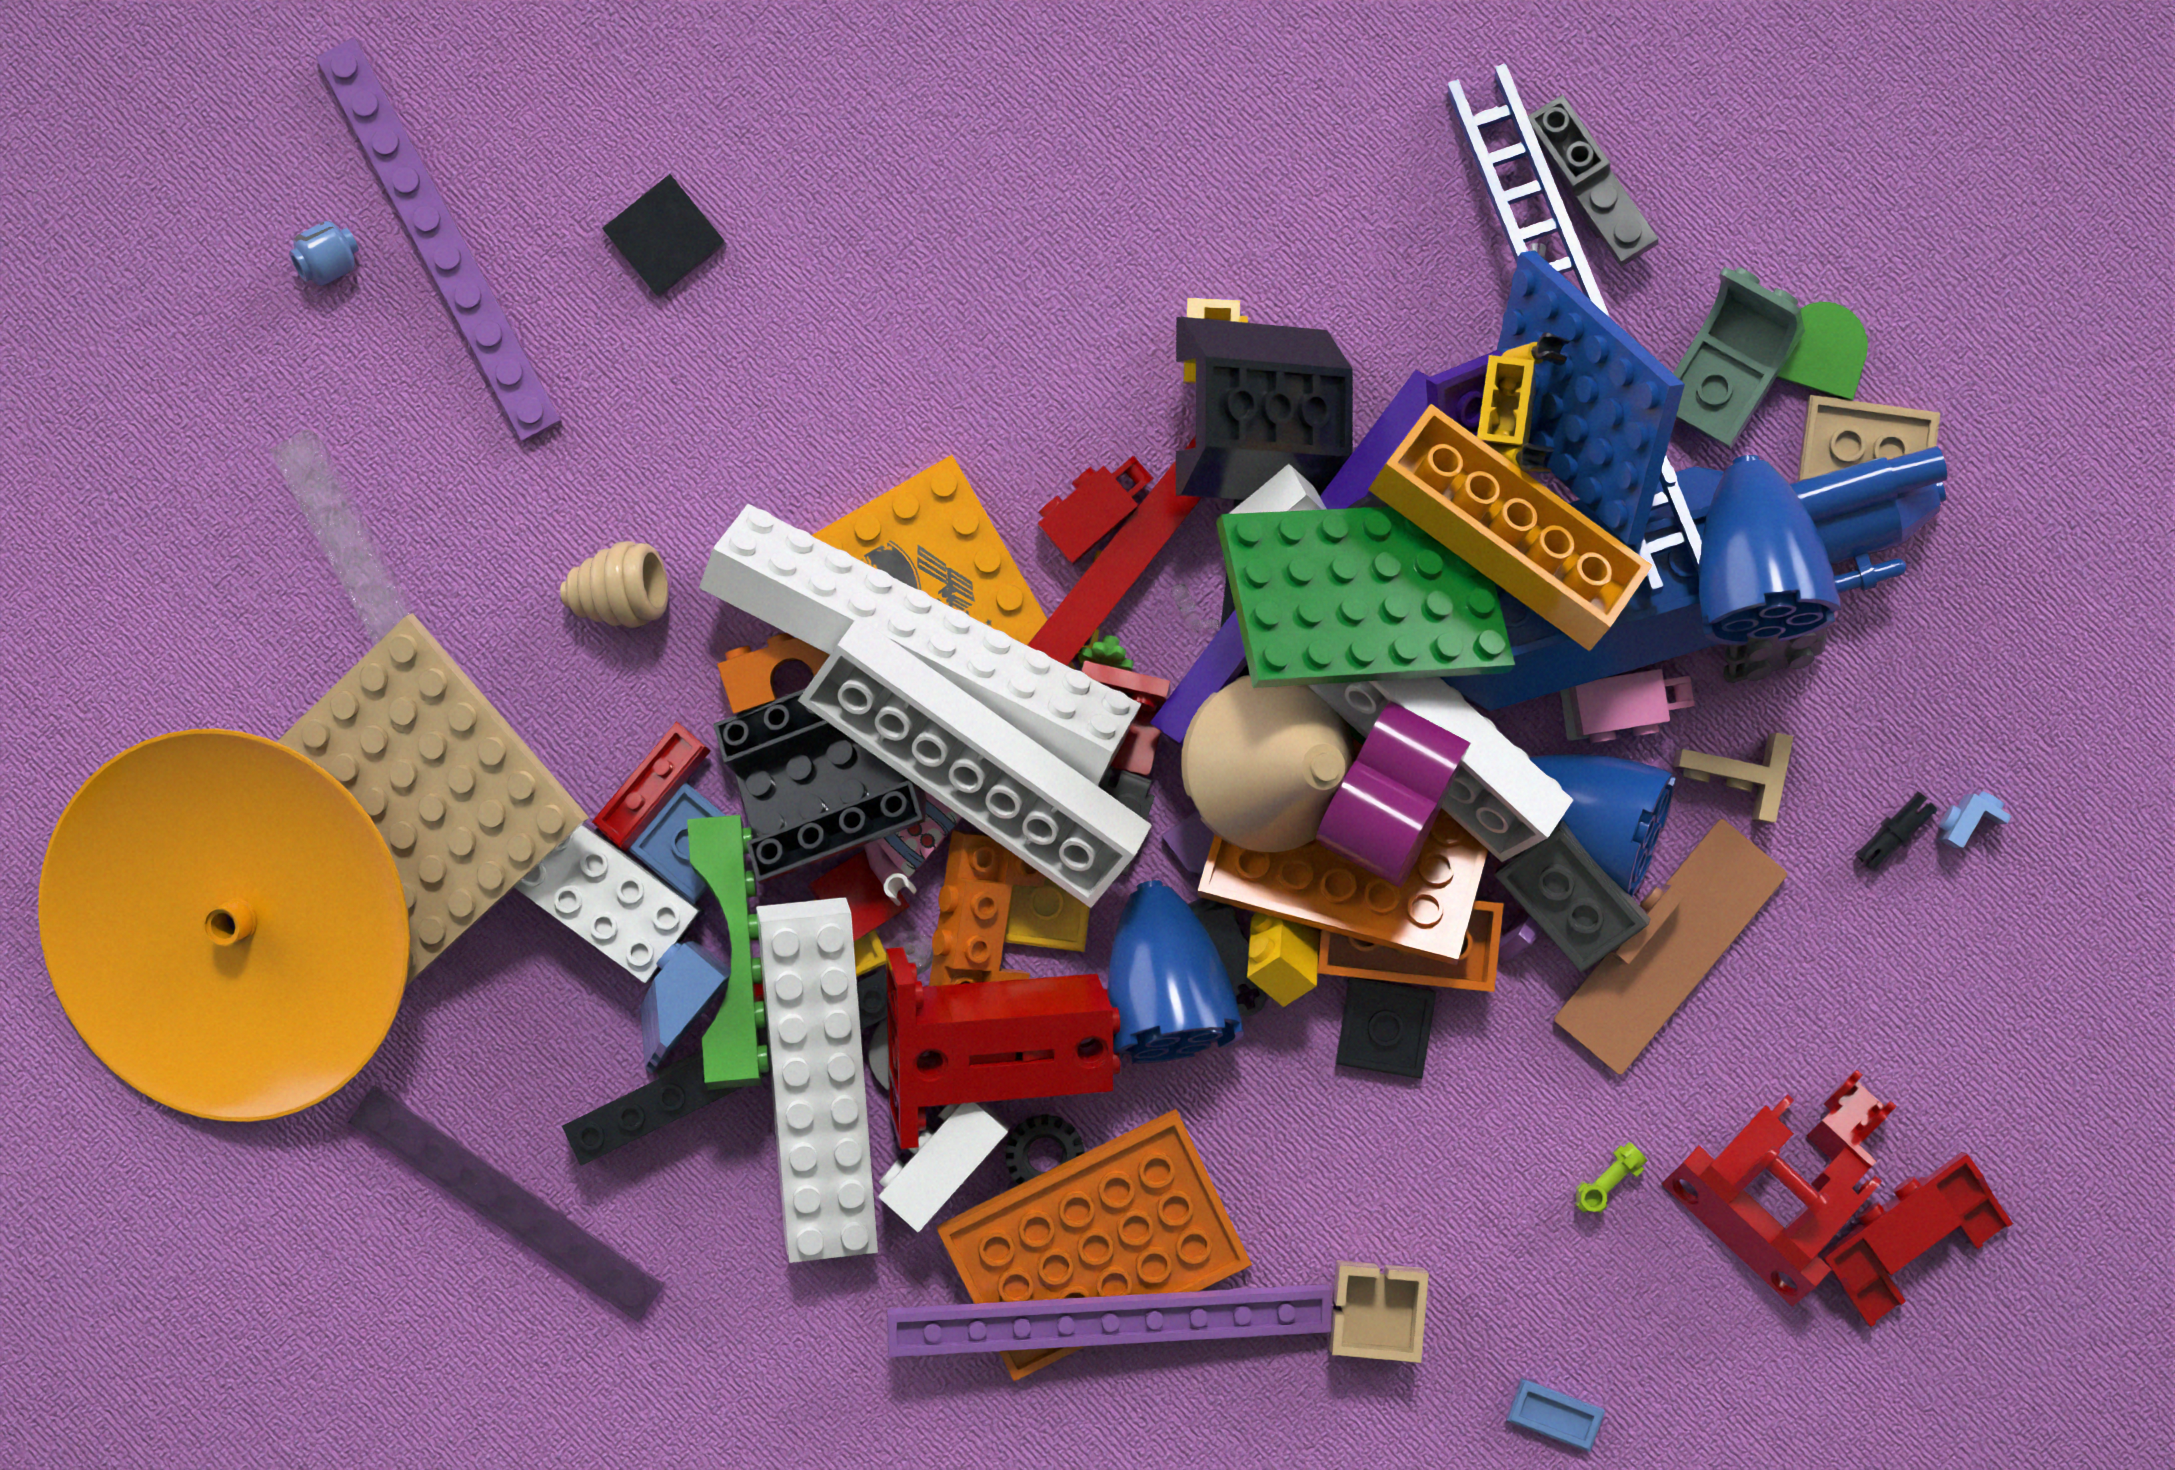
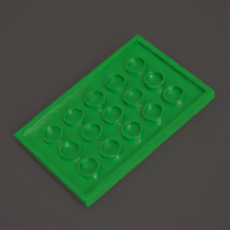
[1216,507,1515,688]

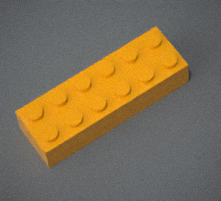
[1368,404,1653,651]

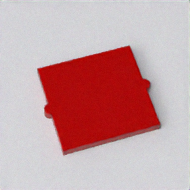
[807,849,910,942]

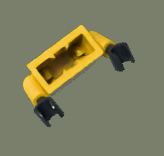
[1477,332,1570,474]

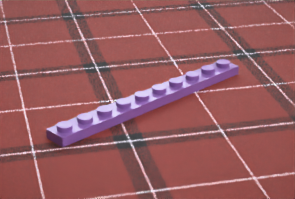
[316,37,562,442]
[887,1284,1331,1357]

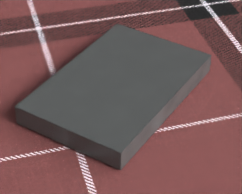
[1494,820,1651,973]

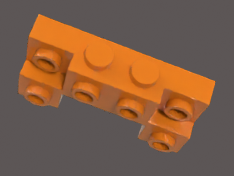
[929,830,1045,986]

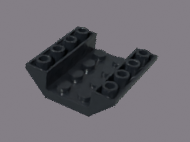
[1176,316,1353,500]
[713,688,926,884]

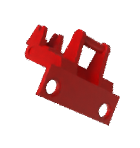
[1661,1069,1897,1307]

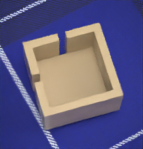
[1329,1260,1429,1363]

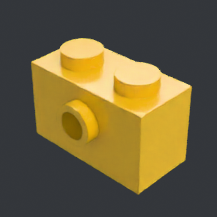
[1247,912,1319,1007]

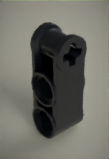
[1188,898,1267,1016]

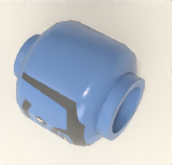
[289,221,359,286]

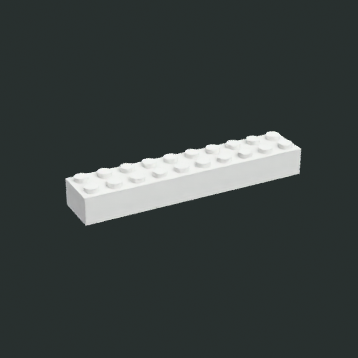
[699,504,1141,786]

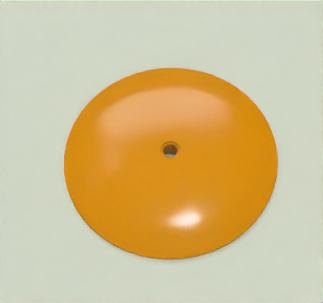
[38,728,410,1122]

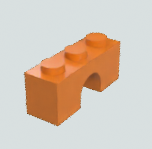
[717,633,830,715]

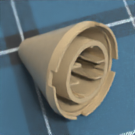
[1181,675,1355,852]

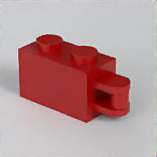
[1037,456,1154,566]

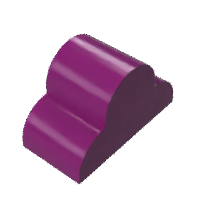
[1316,700,1471,888]

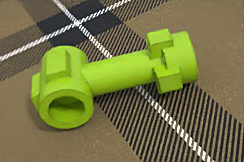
[1575,1142,1648,1213]

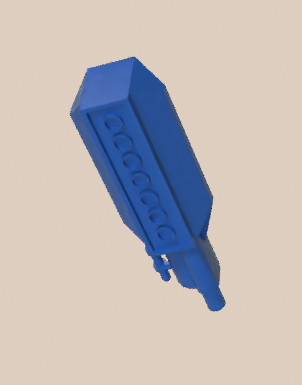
[1440,446,1948,712]

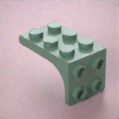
[1673,267,1805,450]

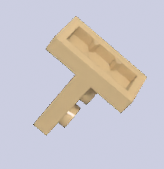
[1673,733,1794,823]

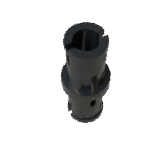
[1855,791,1938,873]

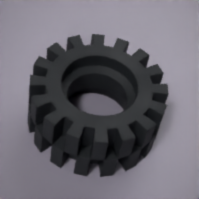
[1005,1114,1085,1185]

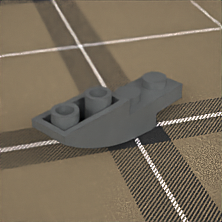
[1527,94,1659,267]

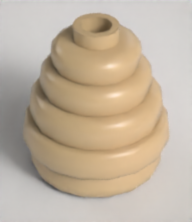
[560,541,668,628]

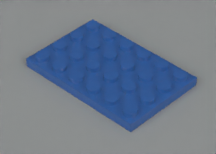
[1497,250,1685,545]

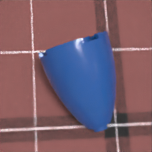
[1699,455,1841,645]
[1529,754,1676,897]
[1107,880,1244,1064]

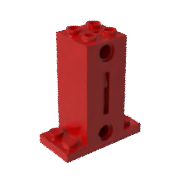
[886,947,1120,1149]

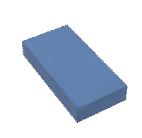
[1506,1377,1605,1452]

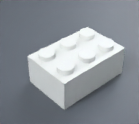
[878,1102,1009,1232]

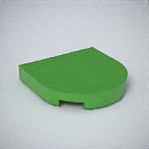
[1776,302,1868,401]

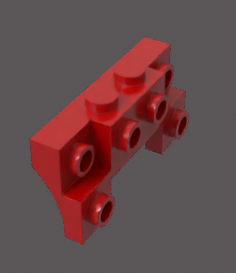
[1819,1152,2014,1327]

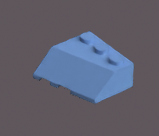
[640,940,731,1074]

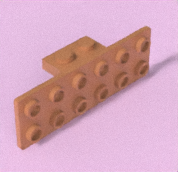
[1554,819,1787,1074]

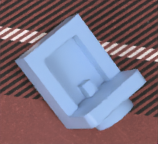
[1938,791,2012,848]

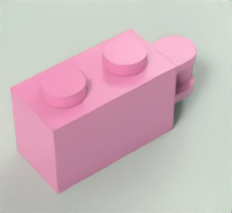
[1569,669,1695,743]

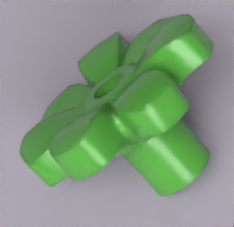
[1078,635,1134,672]

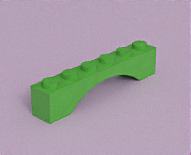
[687,815,769,1090]

